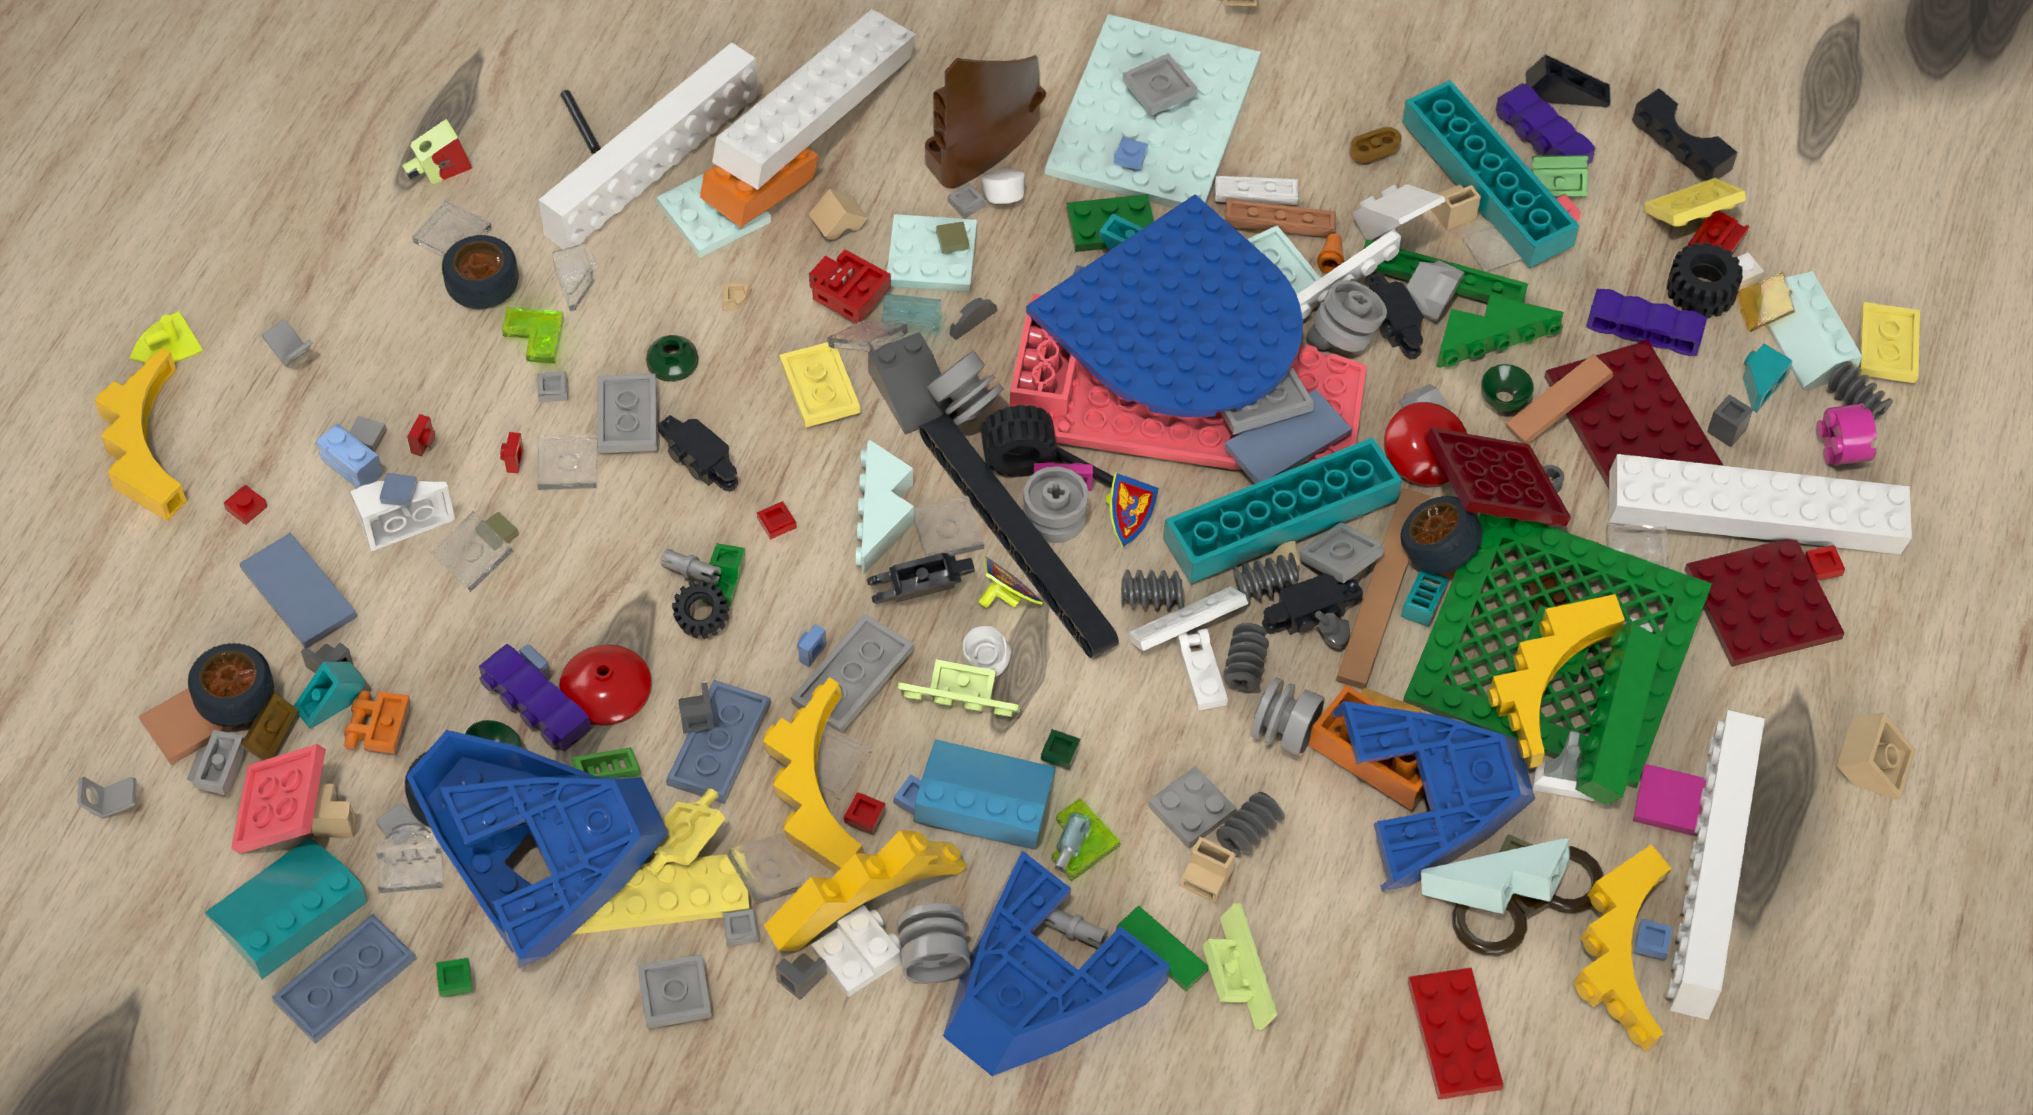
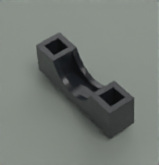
[1632,88,1738,181]

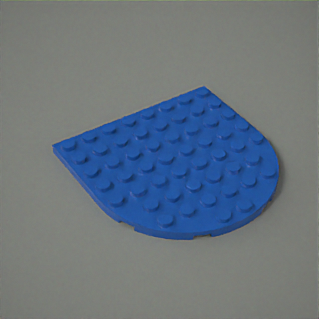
[1026,194,1303,417]

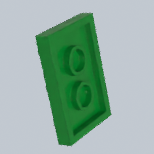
[1066,194,1154,252]

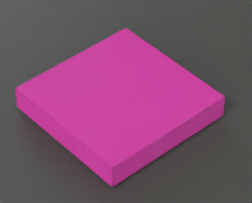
[1633,764,1705,836]

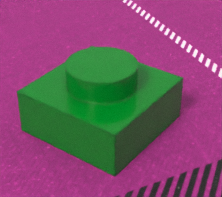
[436,958,473,997]

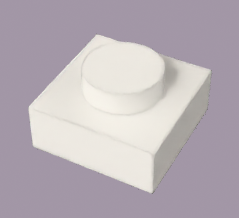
[1737,252,1764,288]

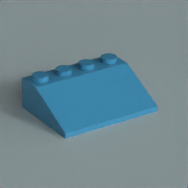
[913,739,1056,850]

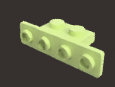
[897,659,1021,717]
[1202,903,1277,1030]

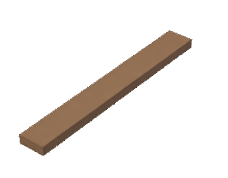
[1336,488,1430,689]

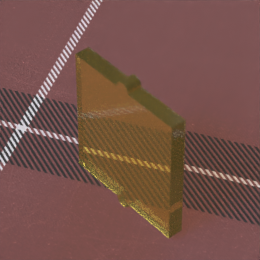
[1738,272,1795,332]

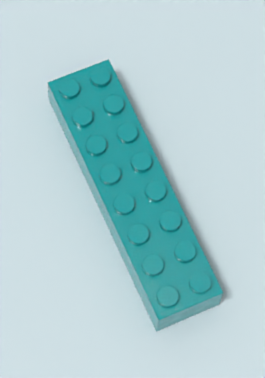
[1402,80,1579,268]
[1163,437,1402,584]

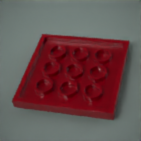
[1426,428,1571,527]
[1684,539,1844,667]

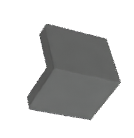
[1707,394,1754,447]
[301,643,353,673]
[678,683,714,733]
[775,953,827,1000]

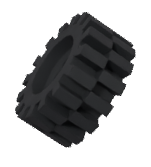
[672,580,730,639]

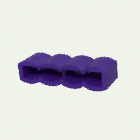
[1495,83,1596,165]
[1586,289,1707,356]
[479,643,591,751]

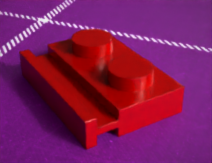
[1688,210,1750,253]

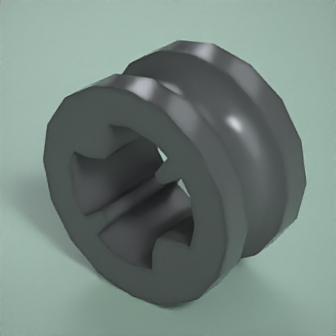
[1543,465,1564,493]

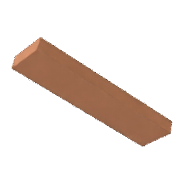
[1224,199,1336,237]
[1506,354,1613,444]

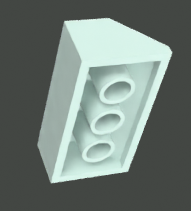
[1754,271,1862,390]

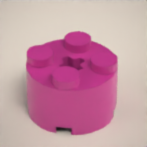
[1816,403,1877,465]

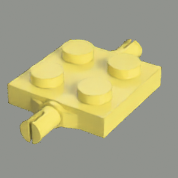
[645,788,725,877]

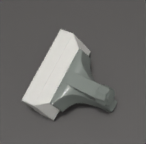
[1532,730,1594,801]

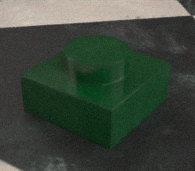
[1041,729,1081,770]

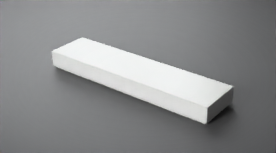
[1128,586,1248,651]

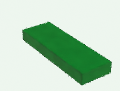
[1116,905,1209,992]

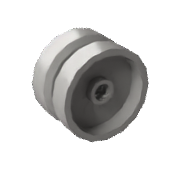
[1313,280,1387,352]
[1023,467,1089,543]

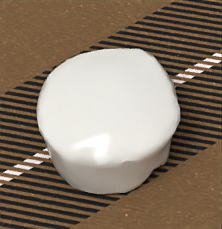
[982,169,1025,204]
[962,626,1012,676]

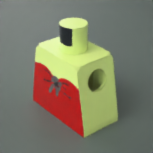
[402,119,472,184]

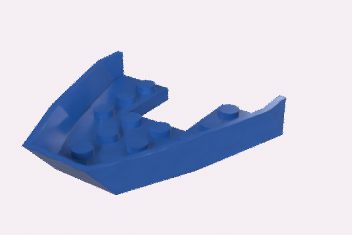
[1333,701,1536,891]
[406,730,595,953]
[439,775,668,968]
[943,850,1170,1076]

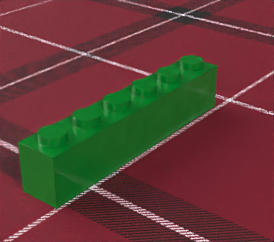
[1575,623,1663,805]

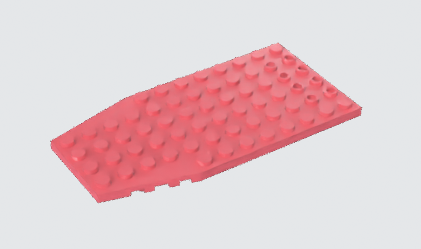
[1009,293,1367,470]

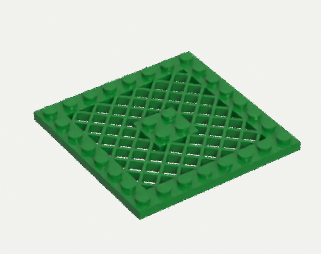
[1403,513,1712,789]

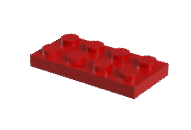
[1407,967,1504,1100]

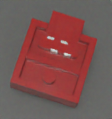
[809,249,891,325]

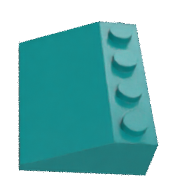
[205,837,367,979]

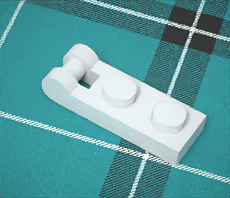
[1176,629,1228,711]

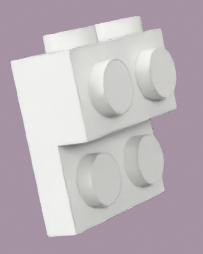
[811,905,902,997]

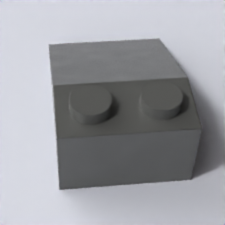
[868,332,957,435]

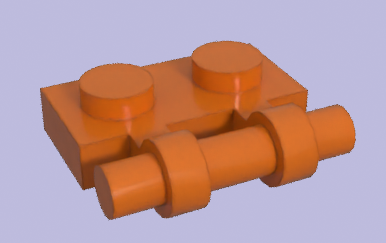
[343,691,411,754]

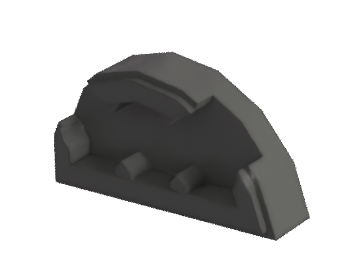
[949,298,998,340]

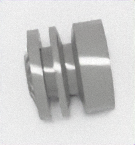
[926,350,1004,426]
[1251,677,1325,757]
[897,903,970,984]

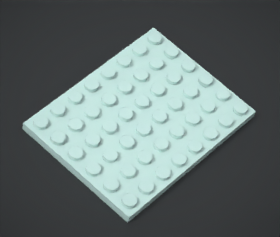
[1045,14,1261,208]

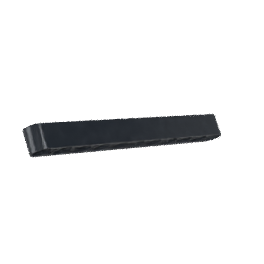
[919,413,1119,659]

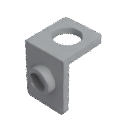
[262,320,313,366]
[77,777,137,818]

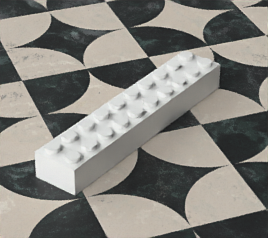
[712,9,916,189]
[539,42,758,252]
[1609,454,1912,555]
[1666,710,1765,1020]

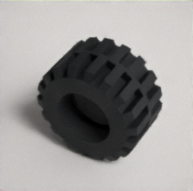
[1666,242,1743,318]
[980,405,1058,476]

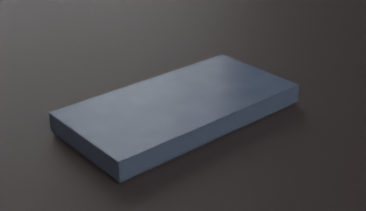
[1224,389,1352,483]
[239,533,357,648]
[666,680,771,804]
[272,914,416,1044]

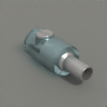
[1055,813,1092,872]

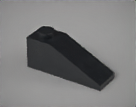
[1526,54,1611,108]

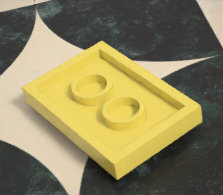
[1644,178,1746,227]
[1859,302,1920,383]
[779,341,860,428]

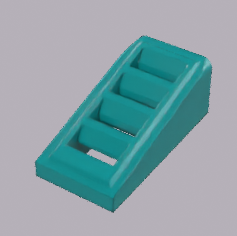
[1401,570,1449,627]

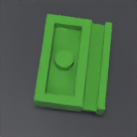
[1531,155,1588,197]

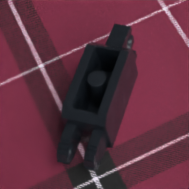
[1364,273,1424,359]
[657,415,738,492]
[867,553,975,604]
[1262,573,1363,635]

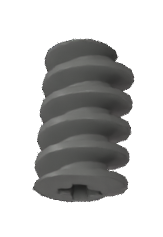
[1828,361,1893,420]
[1233,552,1299,602]
[1121,569,1183,609]
[1223,623,1269,691]
[1216,792,1285,857]

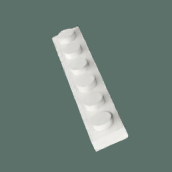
[1297,229,1401,319]

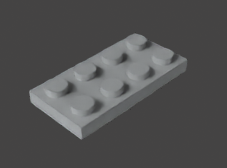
[791,614,914,735]

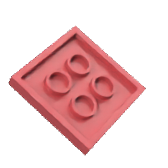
[231,744,326,854]

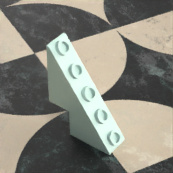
[856,440,914,574]
[1421,838,1570,914]

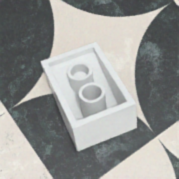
[1352,184,1445,240]
[350,481,455,552]

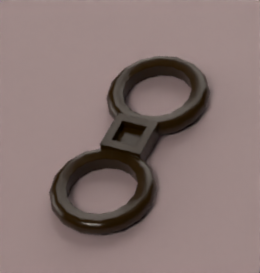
[1452,846,1604,956]

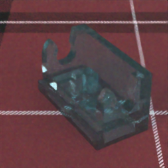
[881,294,942,332]

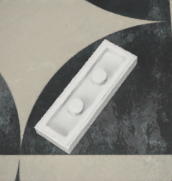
[1215,176,1298,205]

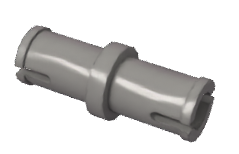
[661,549,721,585]
[1042,908,1108,949]

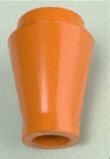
[1317,234,1345,274]

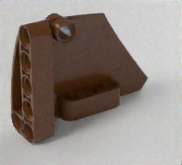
[925,55,1047,189]

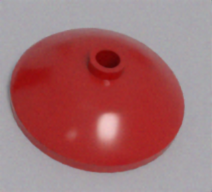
[1384,402,1468,487]
[559,644,652,726]

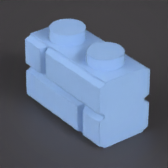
[316,424,383,488]

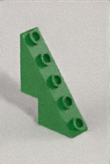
[1437,295,1564,368]

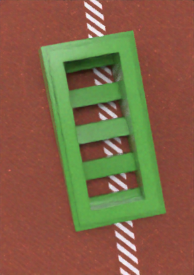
[570,747,641,777]

